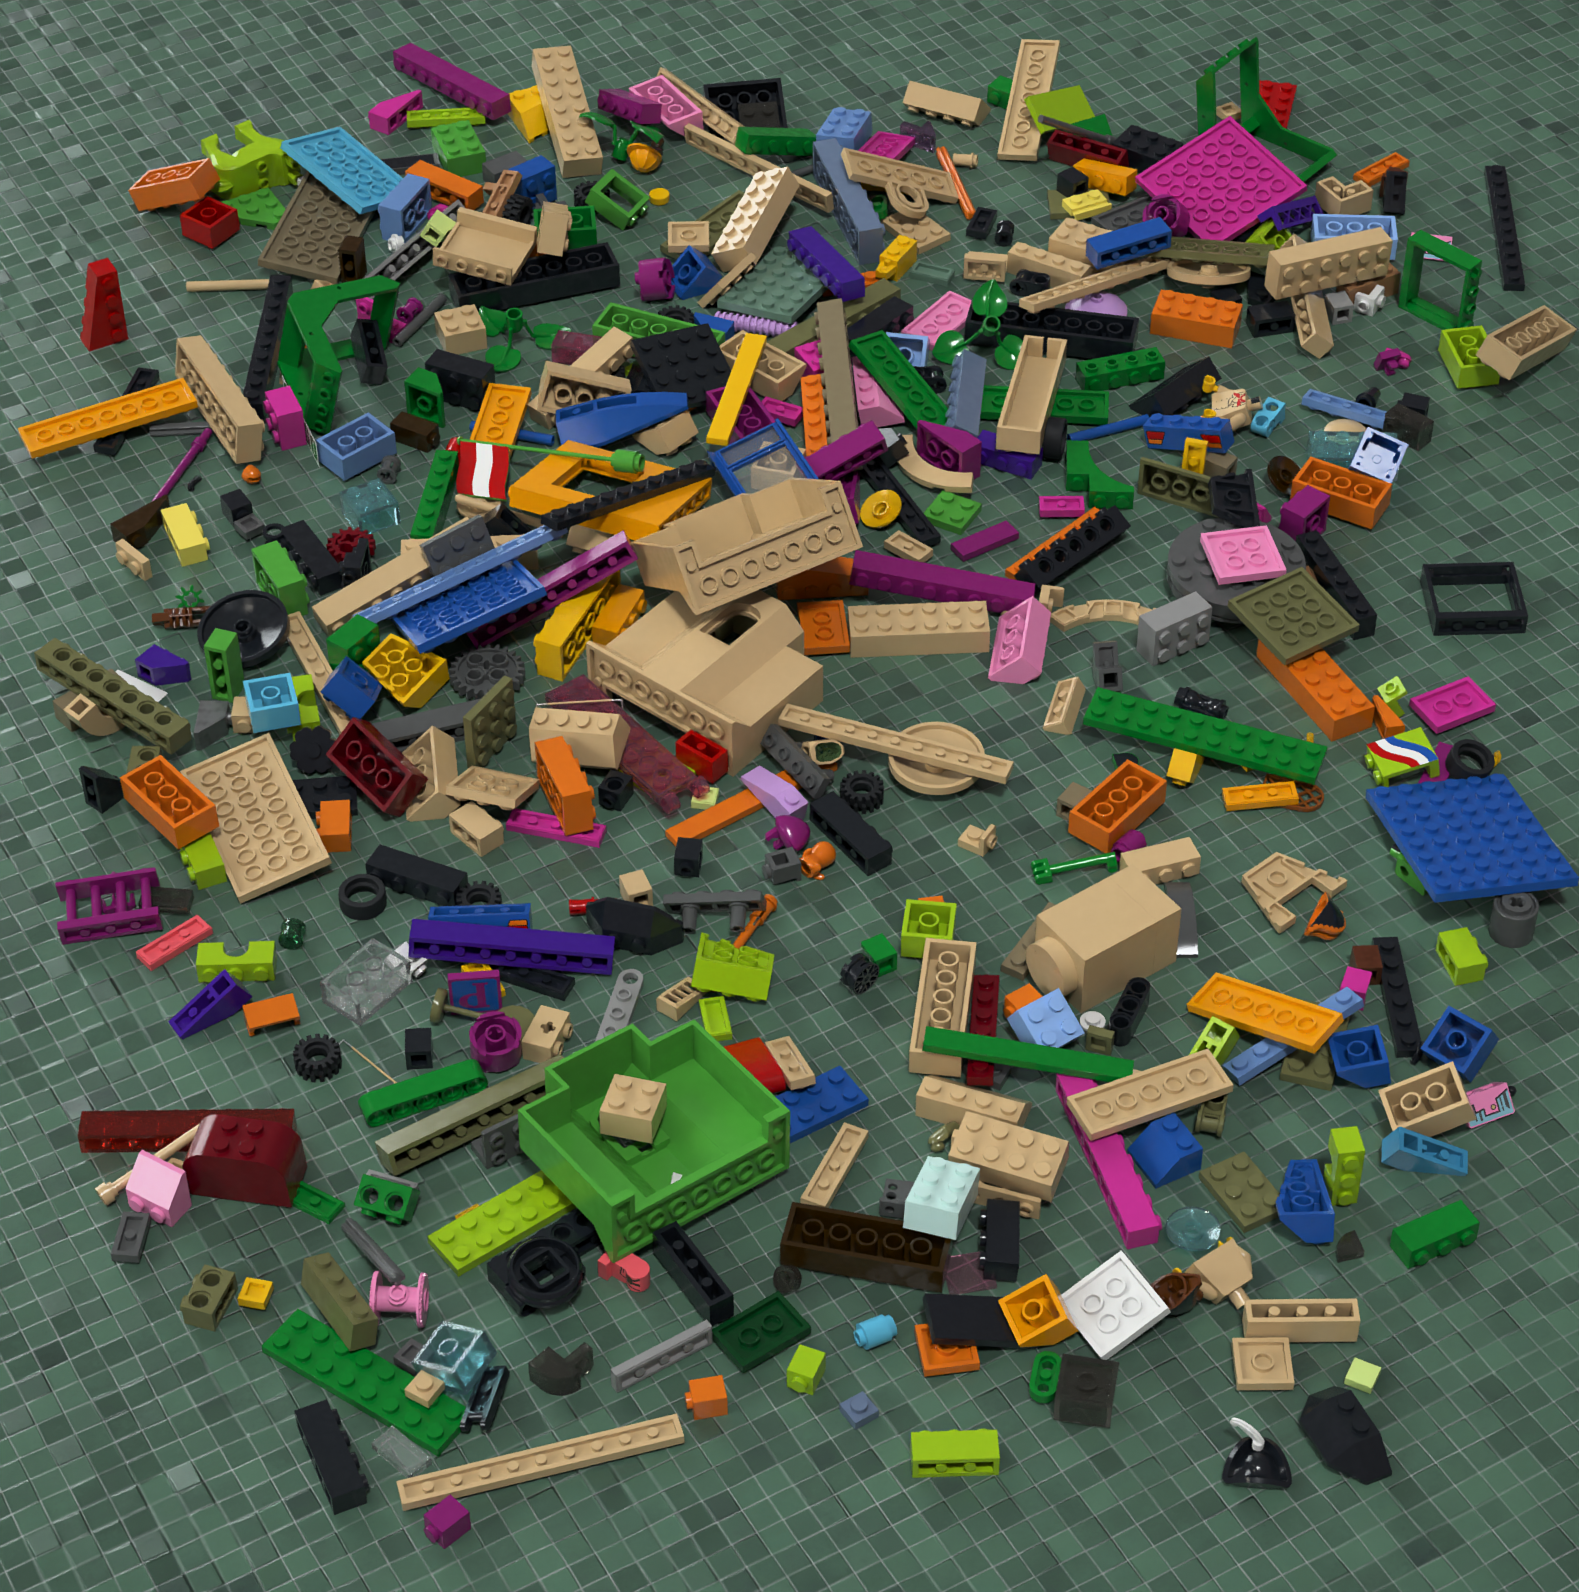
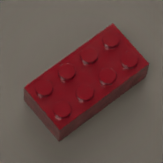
[326,717,428,817]

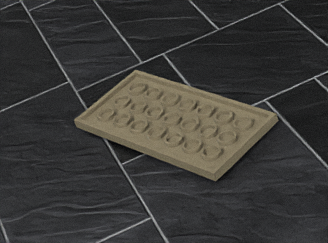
[258,171,376,284]

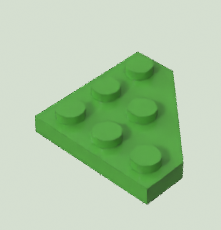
[221,187,286,230]

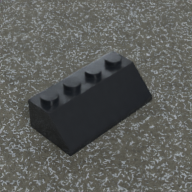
[1129,356,1222,418]

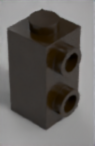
[390,411,440,453]

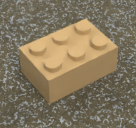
[537,201,572,257]
[1378,1061,1476,1137]

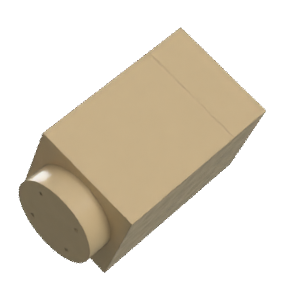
[1026,864,1181,1013]

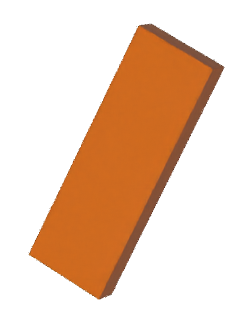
[1353,152,1410,187]

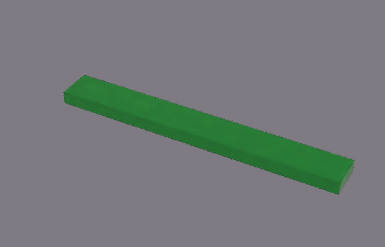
[922,1026,1134,1082]

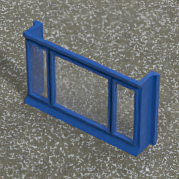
[707,418,819,496]

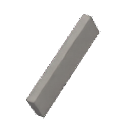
[610,1319,713,1393]

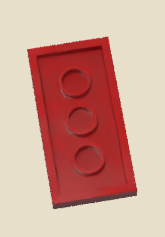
[1259,80,1297,129]

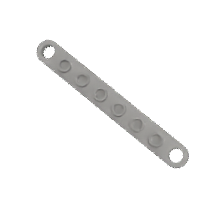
[595,969,644,1041]

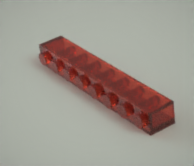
[77,1108,297,1153]

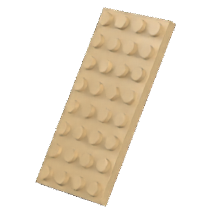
[180,733,332,904]

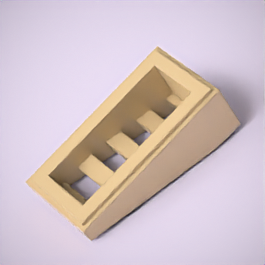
[656,977,707,1021]

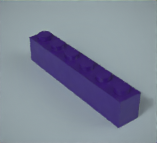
[787,226,865,302]

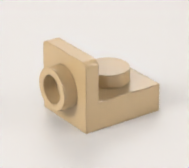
[1039,585,1065,612]
[958,824,998,857]

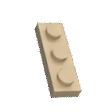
[765,1036,816,1090]

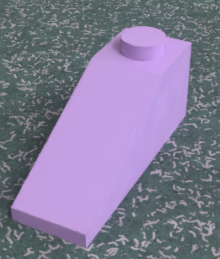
[740,765,809,820]

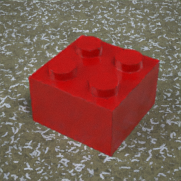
[180,196,240,249]

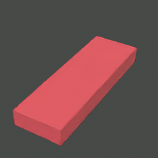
[136,915,213,971]

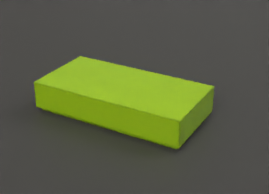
[699,996,732,1041]

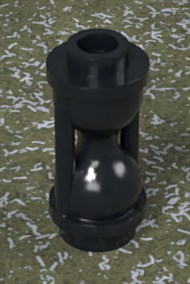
[1174,687,1229,719]

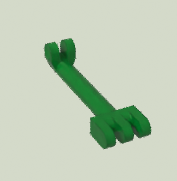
[1031,852,1118,885]

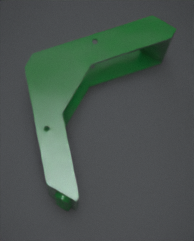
[1196,37,1337,182]
[277,275,400,435]

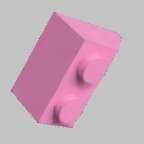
[126,1150,192,1227]

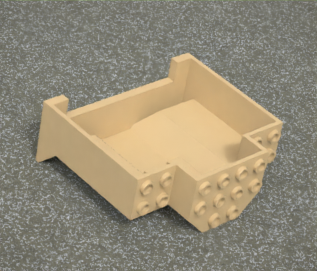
[631,478,863,615]
[586,590,823,777]

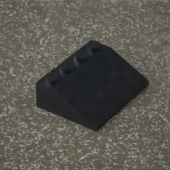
[703,78,788,138]

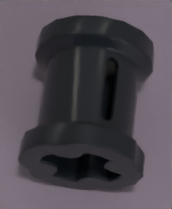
[995,220,1014,247]

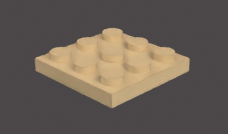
[446,765,540,810]

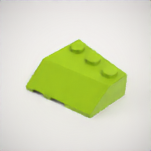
[691,932,774,1001]

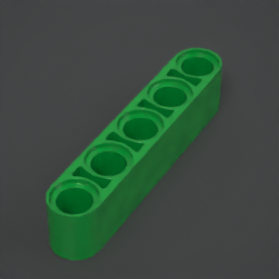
[358,1059,488,1127]

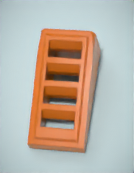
[1372,695,1405,739]

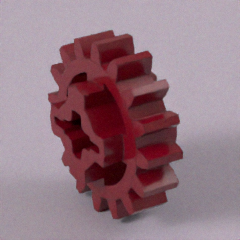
[326,527,376,563]

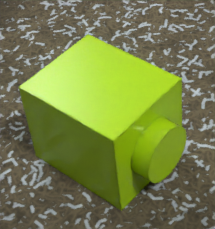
[787,1344,826,1395]

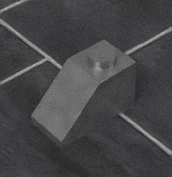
[194,700,232,750]

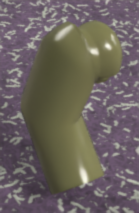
[928,1121,960,1152]

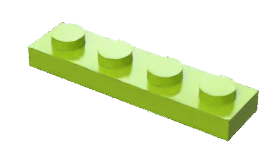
[407,108,486,129]

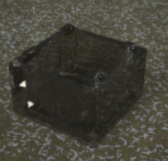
[1053,1354,1119,1428]

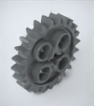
[449,644,526,700]

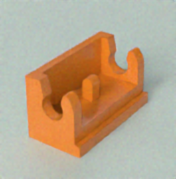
[242,993,300,1036]

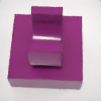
[1373,348,1401,376]

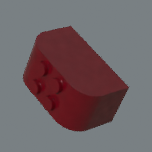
[182,1114,307,1208]

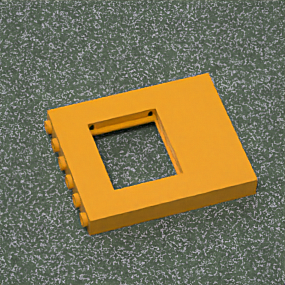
[508,440,712,540]

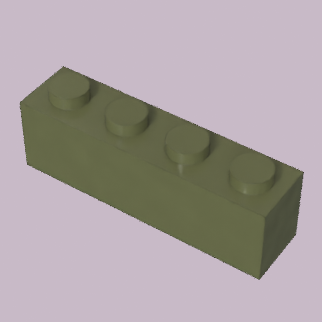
[301,1252,379,1351]

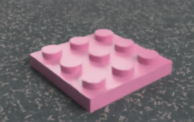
[1200,525,1287,585]

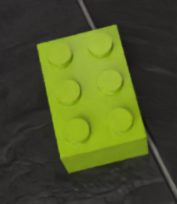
[1438,325,1500,389]

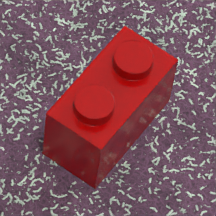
[675,729,728,784]

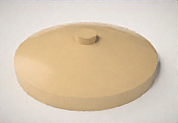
[1167,259,1251,288]
[888,722,985,795]

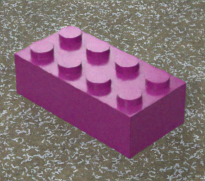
[706,386,781,459]

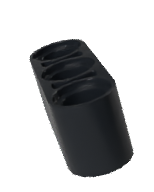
[1109,977,1150,1047]

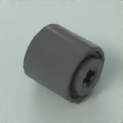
[1488,892,1539,948]

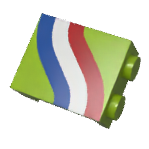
[1364,727,1440,787]

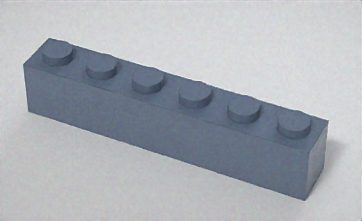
[945,349,987,438]

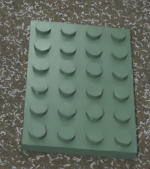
[717,246,828,324]

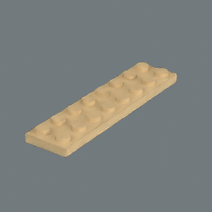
[997,39,1060,161]

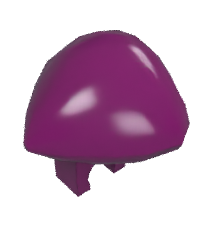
[765,815,811,852]

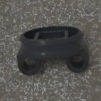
[504,1237,586,1317]

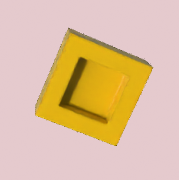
[237,1277,274,1310]

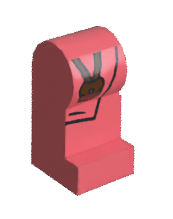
[597,1252,650,1292]

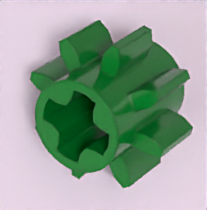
[175,585,204,608]

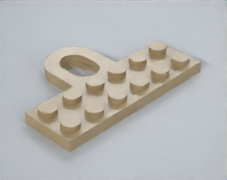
[841,148,959,218]

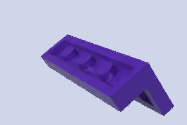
[1257,196,1324,231]

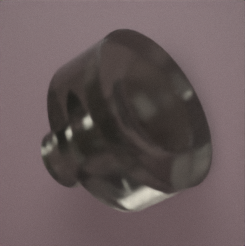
[773,1265,802,1293]

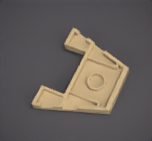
[1241,852,1347,934]

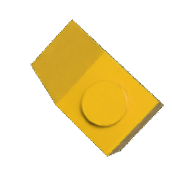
[1166,748,1205,786]

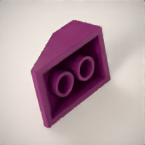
[917,420,982,479]

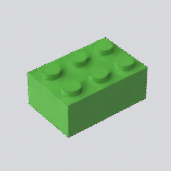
[431,120,486,177]
[251,540,310,616]

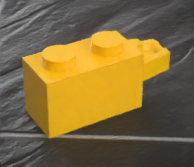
[875,235,917,282]

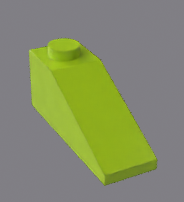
[1189,1016,1240,1066]

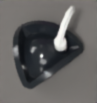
[1222,1418,1292,1489]

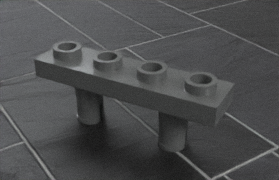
[760,724,835,799]
[663,889,767,934]

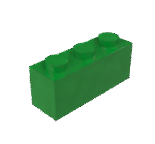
[1390,1200,1480,1269]

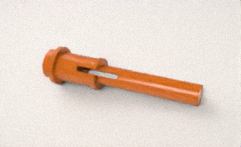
[732,894,778,948]

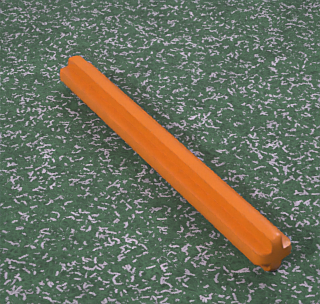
[936,146,976,220]

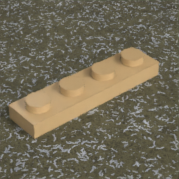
[800,1122,869,1208]

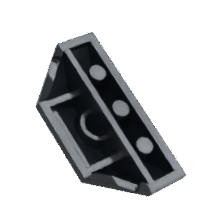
[586,897,684,956]
[1299,1386,1392,1485]

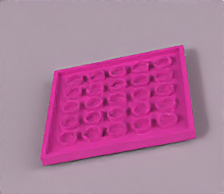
[1135,116,1307,241]

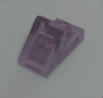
[900,120,936,153]

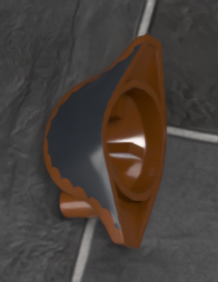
[1150,1272,1204,1315]

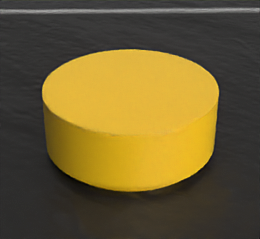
[649,188,669,206]

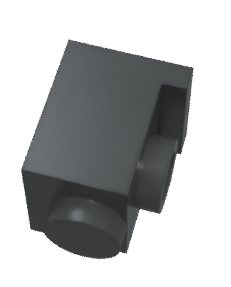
[762,847,801,884]

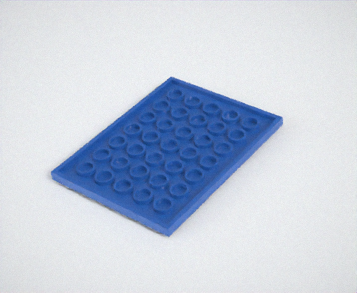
[1366,774,1579,903]

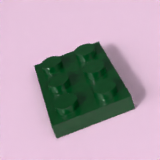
[712,1290,811,1373]

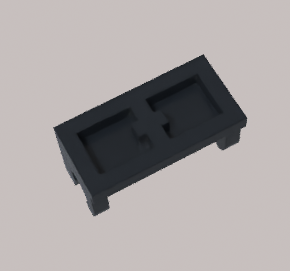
[1382,171,1407,214]

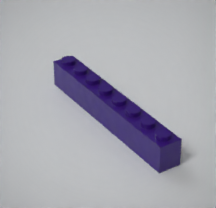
[408,919,615,975]

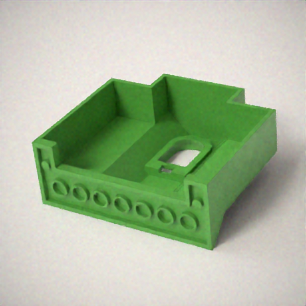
[518,1019,790,1263]

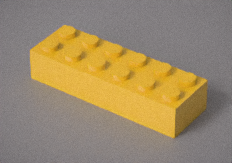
[533,570,621,682]

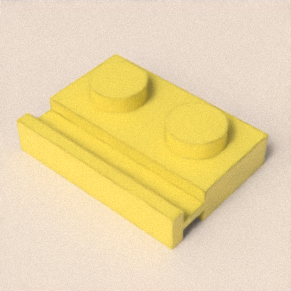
[1062,189,1112,221]

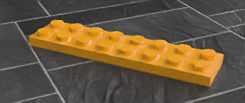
[18,378,198,459]

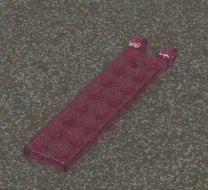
[545,674,710,814]

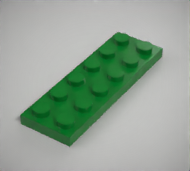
[848,330,948,429]
[980,385,1109,425]

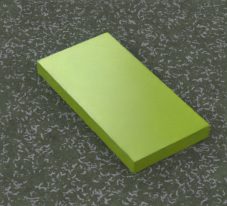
[1024,85,1095,134]

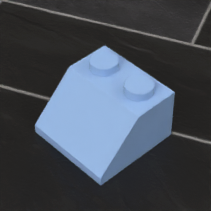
[886,332,930,367]

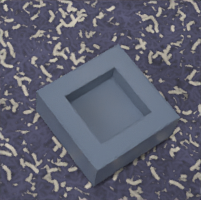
[839,1391,879,1430]

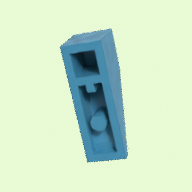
[1381,1126,1468,1176]

